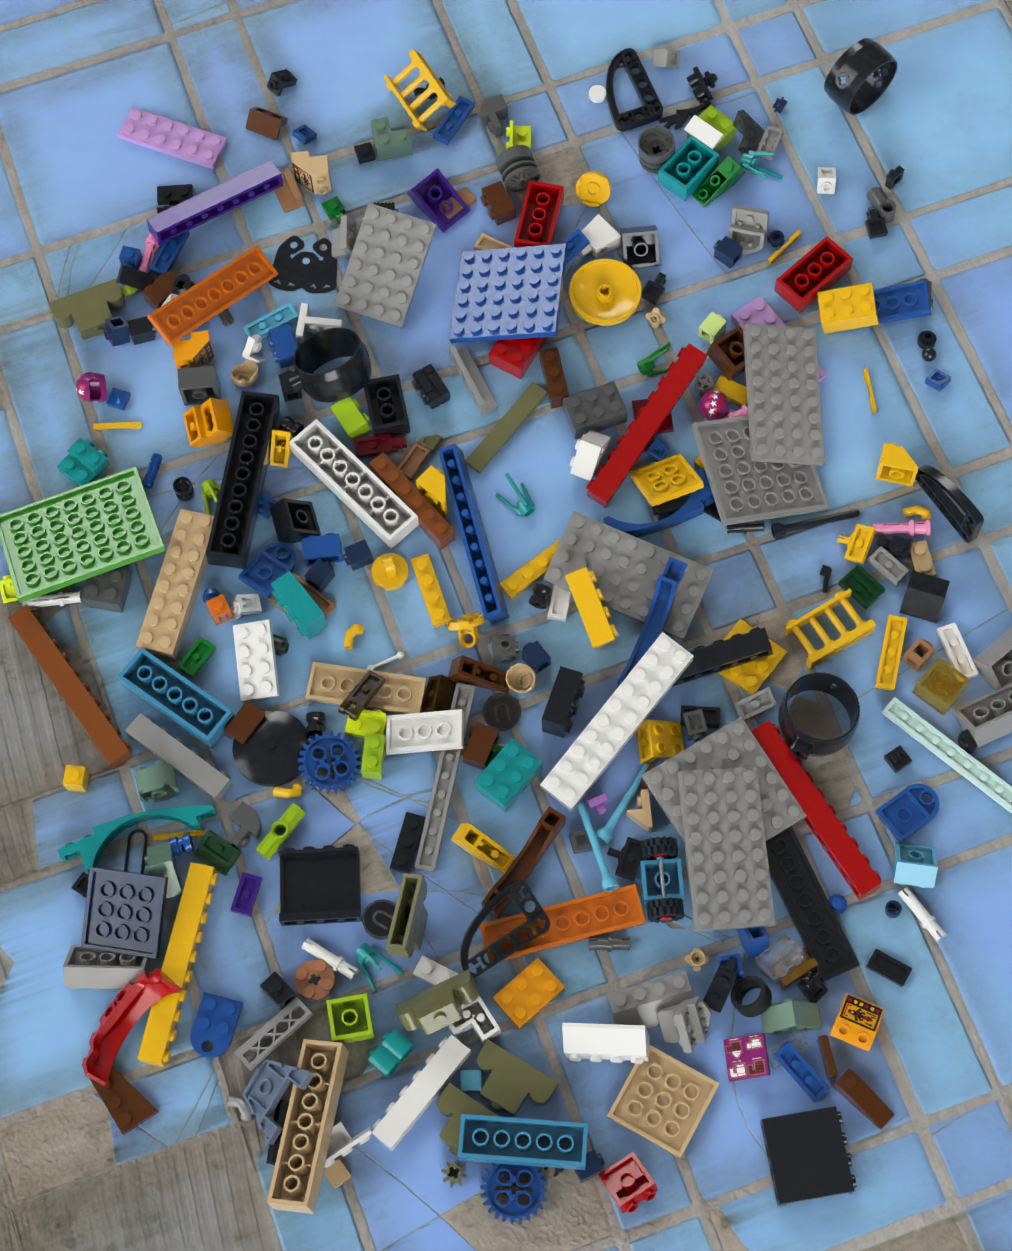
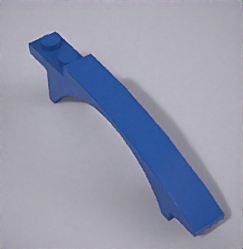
[603,468,715,537]
[616,557,688,689]

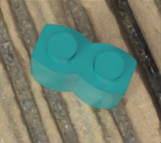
[368,1029,415,1078]

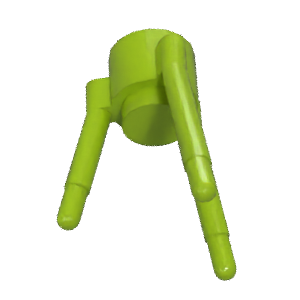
[201,479,221,515]

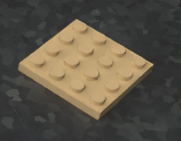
[607,1045,720,1159]

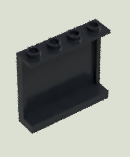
[278,844,362,926]
[760,1106,857,1207]

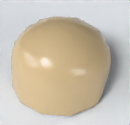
[231,360,258,387]
[505,663,537,694]

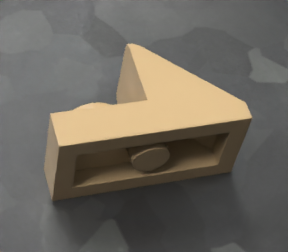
[626,789,653,833]

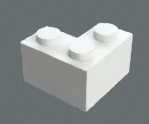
[570,429,611,481]
[448,996,501,1045]

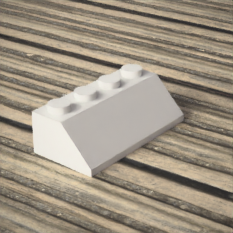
[562,1023,650,1064]

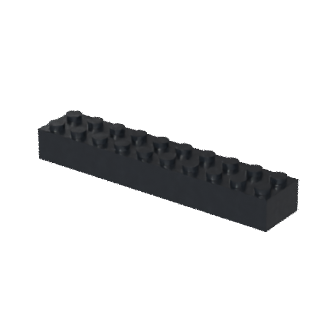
[206,391,280,569]

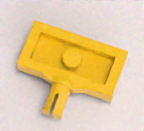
[837,524,876,565]

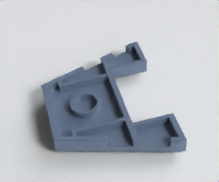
[242,1059,314,1145]

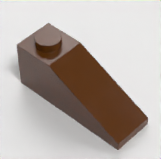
[448,655,509,693]
[833,1068,894,1130]

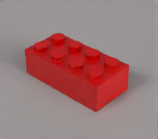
[514,180,564,247]
[774,236,853,313]
[489,337,548,379]

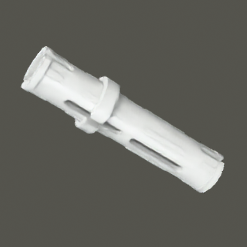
[22,591,81,608]
[898,886,947,942]
[302,938,359,980]

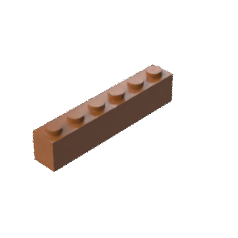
[369,452,456,550]

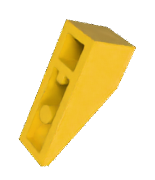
[451,823,515,874]

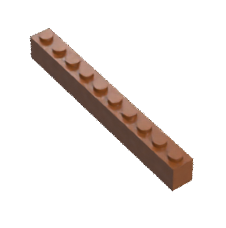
[7,605,133,770]

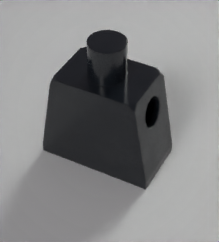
[260,972,298,1010]

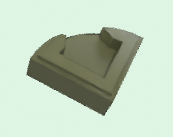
[417,435,443,454]

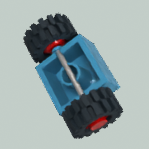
[640,836,685,923]

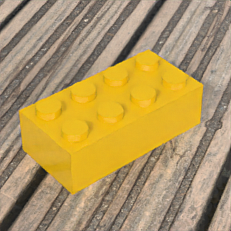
[565,567,619,649]

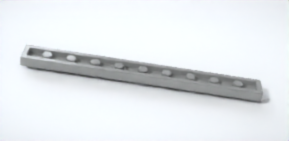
[414,683,476,873]

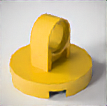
[576,171,611,207]
[371,553,409,591]
[446,613,485,648]

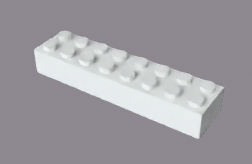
[289,419,419,549]

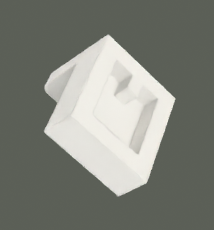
[817,167,836,194]
[242,334,266,364]
[230,594,262,619]

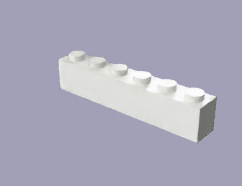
[372,1034,471,1151]

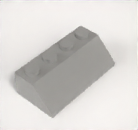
[973,627,1012,690]
[954,683,1012,748]
[63,945,151,990]
[607,971,694,1029]

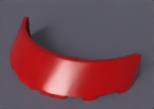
[82,969,182,1086]

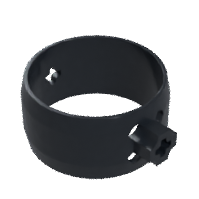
[824,38,898,115]
[287,328,372,402]
[778,672,860,760]

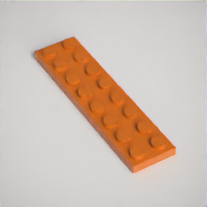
[147,245,278,347]
[480,884,646,963]

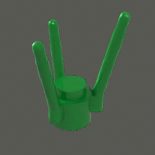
[637,342,670,377]

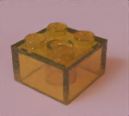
[912,657,970,716]

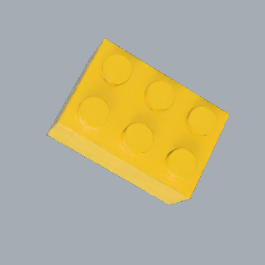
[817,282,879,334]

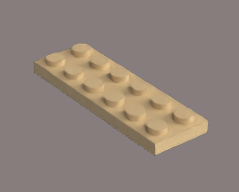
[305,662,427,714]

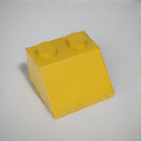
[875,443,918,487]
[416,465,448,519]

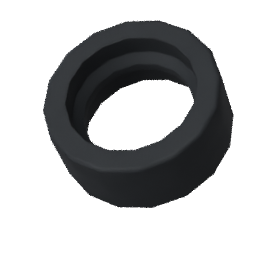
[730,976,772,1017]

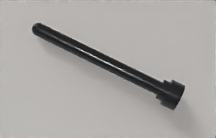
[771,509,860,539]

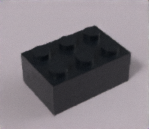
[364,374,410,436]
[542,666,585,738]

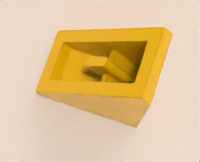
[269,429,293,468]

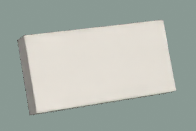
[684,115,723,150]
[547,585,572,622]

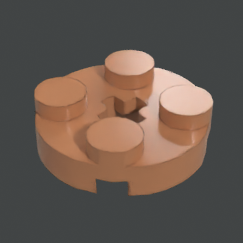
[294,960,336,1002]

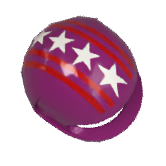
[76,372,107,402]
[698,390,729,421]

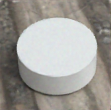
[589,85,606,103]

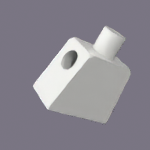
[579,214,621,258]

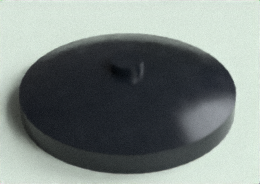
[232,710,309,787]

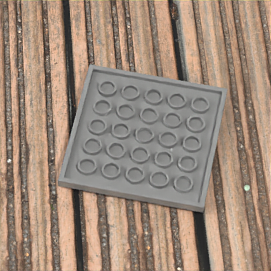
[691,416,829,526]
[641,717,807,842]

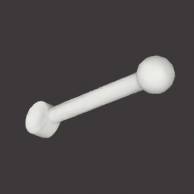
[367,651,404,670]

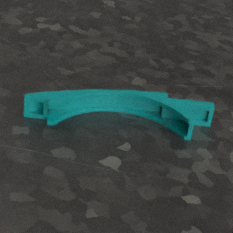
[57,805,217,873]

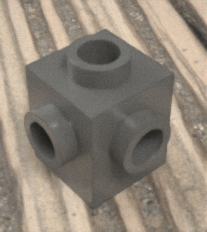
[491,634,520,663]

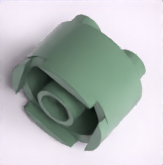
[135,761,179,802]

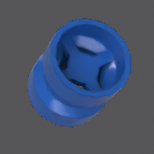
[170,833,194,857]

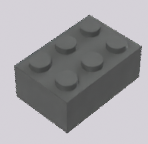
[562,381,628,440]

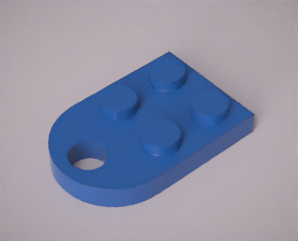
[238,543,296,599]
[875,784,939,843]
[190,992,243,1058]

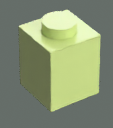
[698,312,727,344]

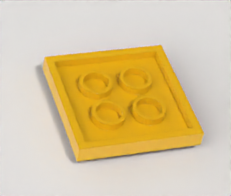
[629,453,704,507]
[718,619,787,695]

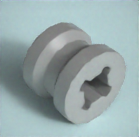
[694,374,714,397]

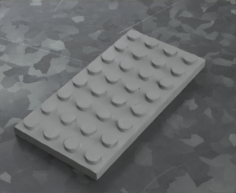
[743,323,825,466]
[543,511,714,640]
[677,767,776,931]

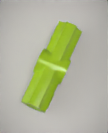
[256,803,306,861]

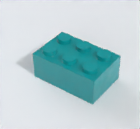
[658,135,719,201]
[271,571,328,640]
[474,738,543,812]

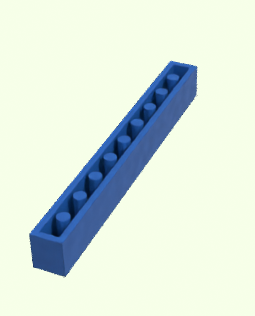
[438,443,509,624]

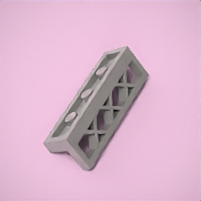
[449,345,498,416]
[234,997,313,1071]

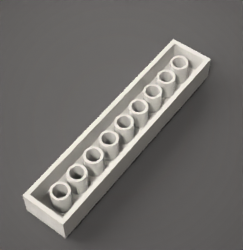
[540,632,694,812]

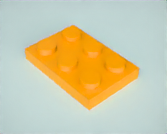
[492,958,565,1029]

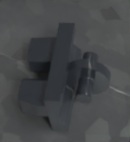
[687,66,717,101]

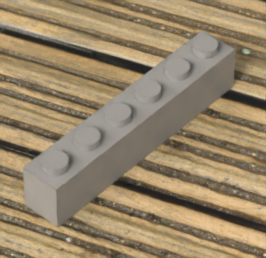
[125,713,232,803]

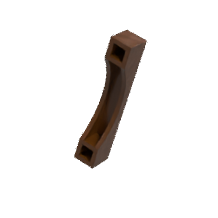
[481,806,566,919]

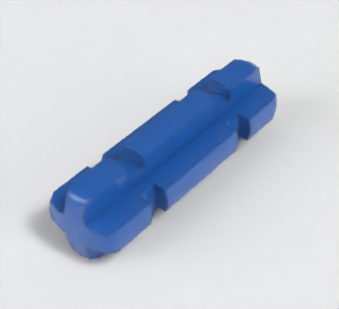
[142,453,162,489]

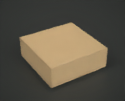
[323,1159,352,1189]

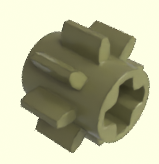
[441,1160,467,1188]

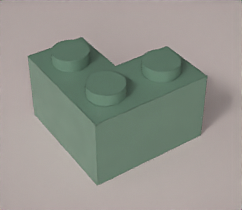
[371,117,413,161]
[144,842,182,899]
[761,998,822,1035]

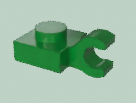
[321,196,346,225]

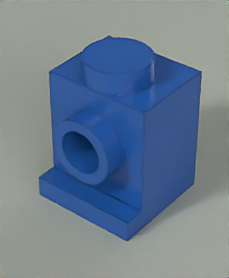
[119,246,143,270]

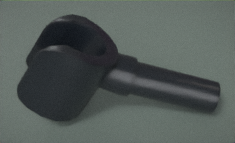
[819,565,832,593]

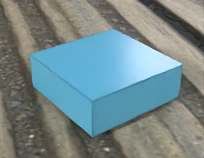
[460,1070,482,1092]

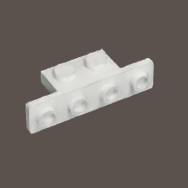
[324,1121,372,1168]

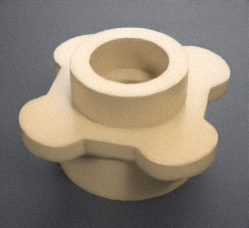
[646,307,666,328]
[685,947,709,972]

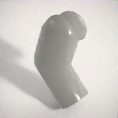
[227,1095,253,1121]

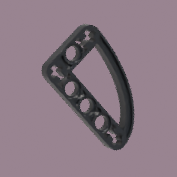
[606,48,663,132]
[915,465,984,543]
[460,880,550,978]

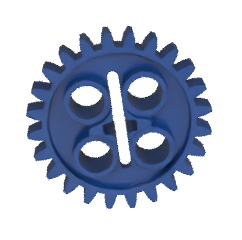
[298,731,362,795]
[480,1163,548,1225]

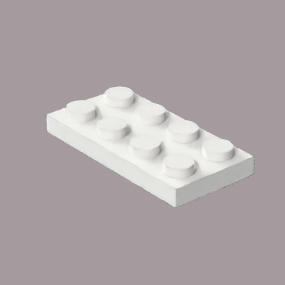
[233,619,280,702]
[386,709,464,755]

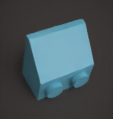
[893,842,938,888]

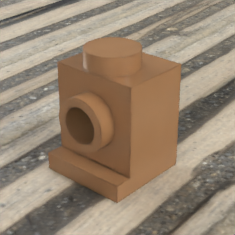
[902,638,935,672]

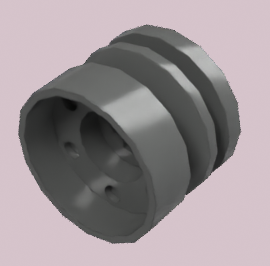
[638,125,675,174]
[496,145,540,192]

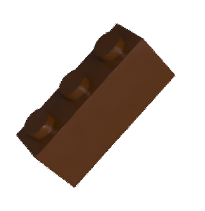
[539,347,569,409]

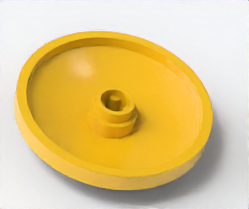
[569,259,641,326]

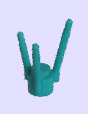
[740,150,782,180]
[496,473,536,517]
[355,943,404,991]

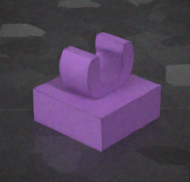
[585,792,608,815]

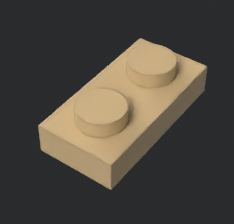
[909,540,936,577]

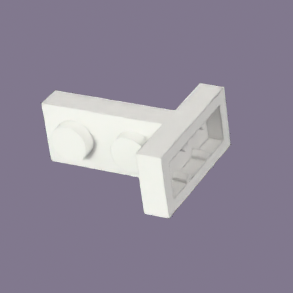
[296,303,343,344]

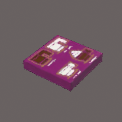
[723,1033,771,1082]

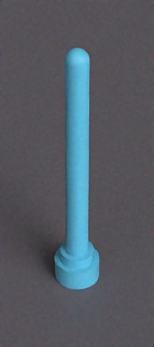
[596,763,649,845]
[578,803,619,892]

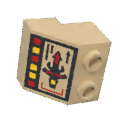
[291,151,332,195]

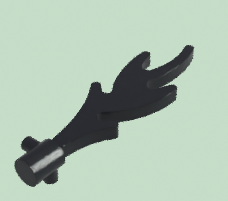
[659,100,711,130]

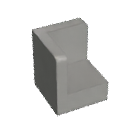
[652,49,680,68]

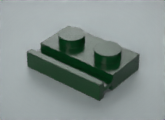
[838,564,886,610]
[193,830,242,876]

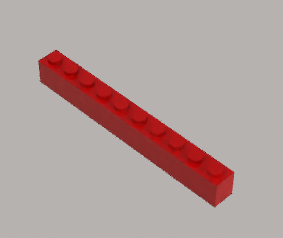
[586,343,708,508]
[751,720,882,900]

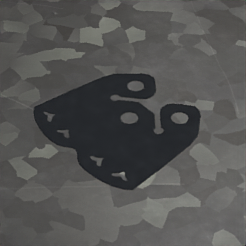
[268,236,337,293]

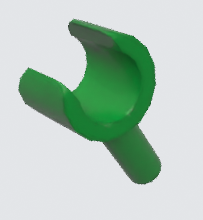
[486,743,505,767]

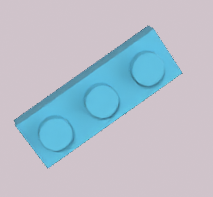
[242,302,299,339]

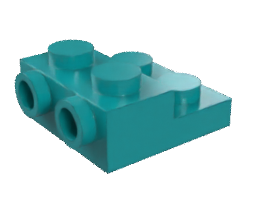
[57,438,110,486]

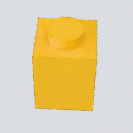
[62,765,90,792]

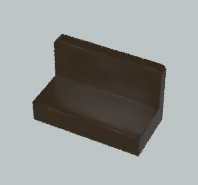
[421,675,457,713]

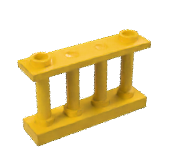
[383,49,456,132]
[784,588,876,669]

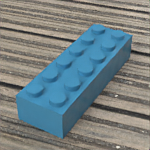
[117,648,235,749]
[458,1114,588,1170]

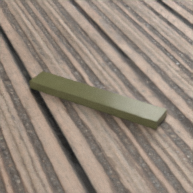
[465,382,548,474]

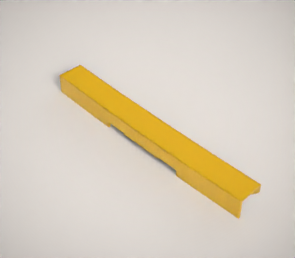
[767,229,802,264]
[862,367,877,413]
[93,422,142,430]
[153,830,205,841]

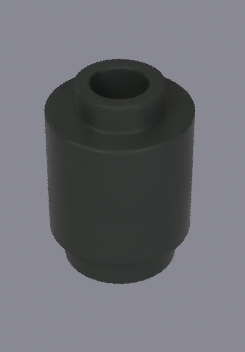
[273,634,289,656]

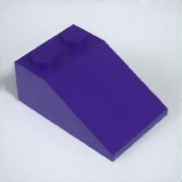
[407,168,471,233]

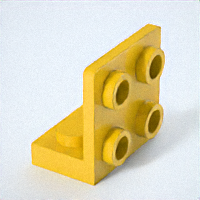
[636,719,684,764]

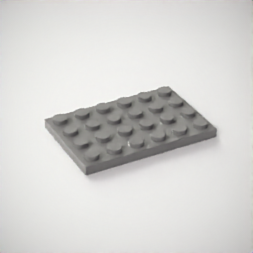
[334,203,437,328]

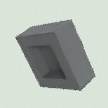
[569,830,593,854]

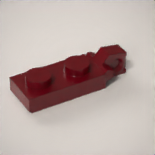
[354,434,407,459]

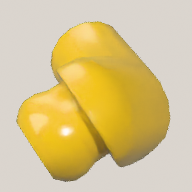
[903,505,932,521]
[343,623,365,650]
[273,784,303,798]

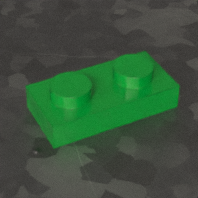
[177,637,216,679]

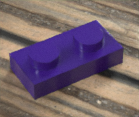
[230,872,263,917]

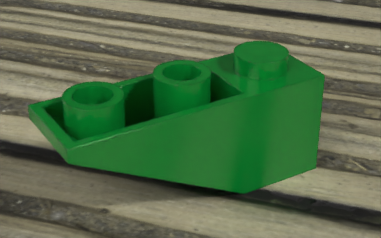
[692,155,746,207]

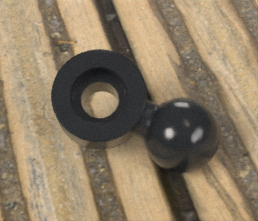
[917,331,937,362]

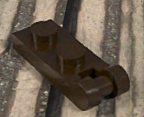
[338,670,385,721]

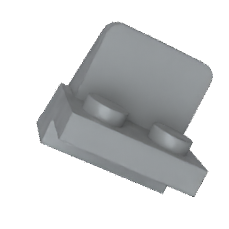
[729,205,770,255]
[331,215,363,259]
[658,996,712,1053]

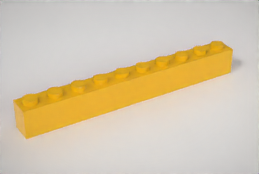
[137,862,218,1067]

